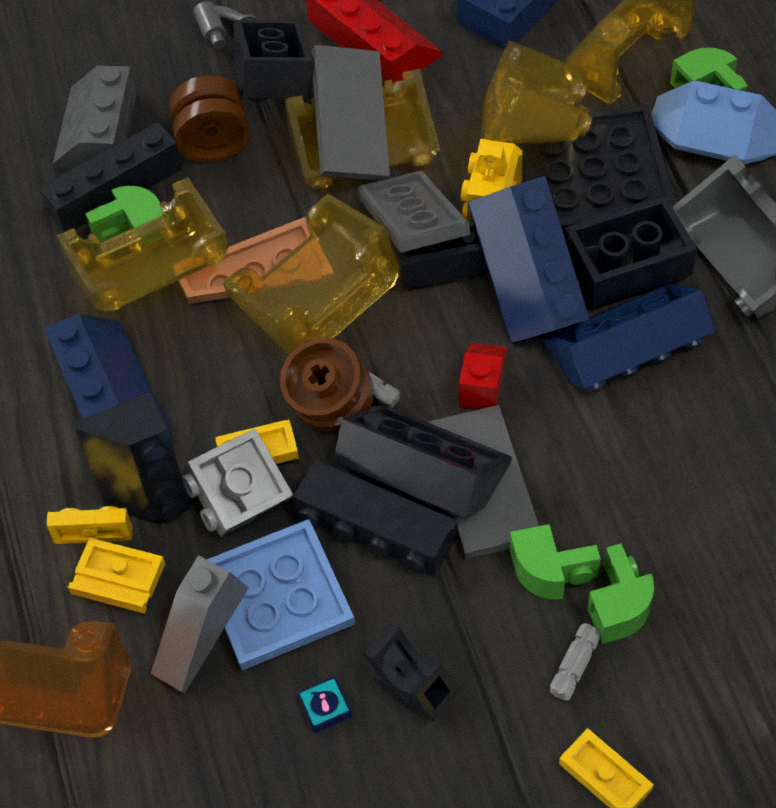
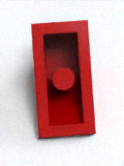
[459,342,508,410]

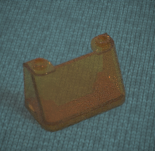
[0,621,132,738]

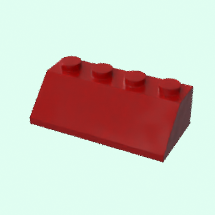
[306,0,442,90]

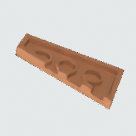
[174,217,334,304]

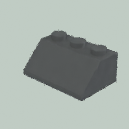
[53,65,137,169]

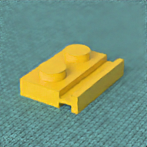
[68,538,165,614]

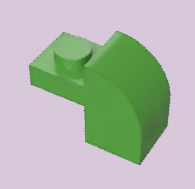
[670,48,748,92]
[86,186,172,249]
[510,524,601,599]
[587,543,654,645]

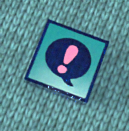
[297,676,352,733]

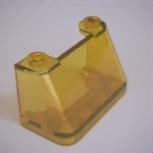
[565,0,696,105]
[481,40,592,145]
[284,69,440,189]
[57,177,228,311]
[222,194,399,355]

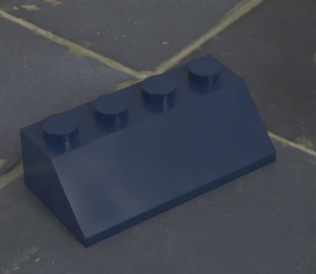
[468,176,589,343]
[543,283,715,390]
[44,314,172,437]

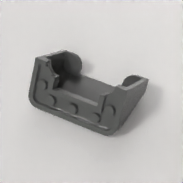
[673,155,776,318]

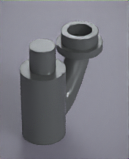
[193,1,257,50]

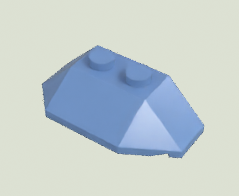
[651,80,776,164]

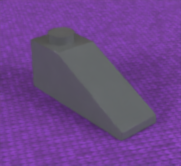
[151,555,249,694]

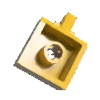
[461,139,523,221]

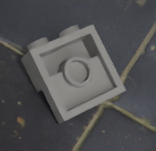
[182,428,293,537]

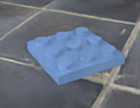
[207,519,355,670]

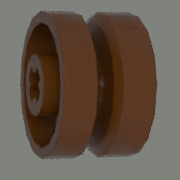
[168,75,250,163]
[280,337,374,433]

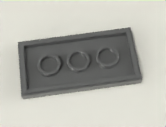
[311,45,390,181]
[357,171,470,253]
[428,405,539,560]

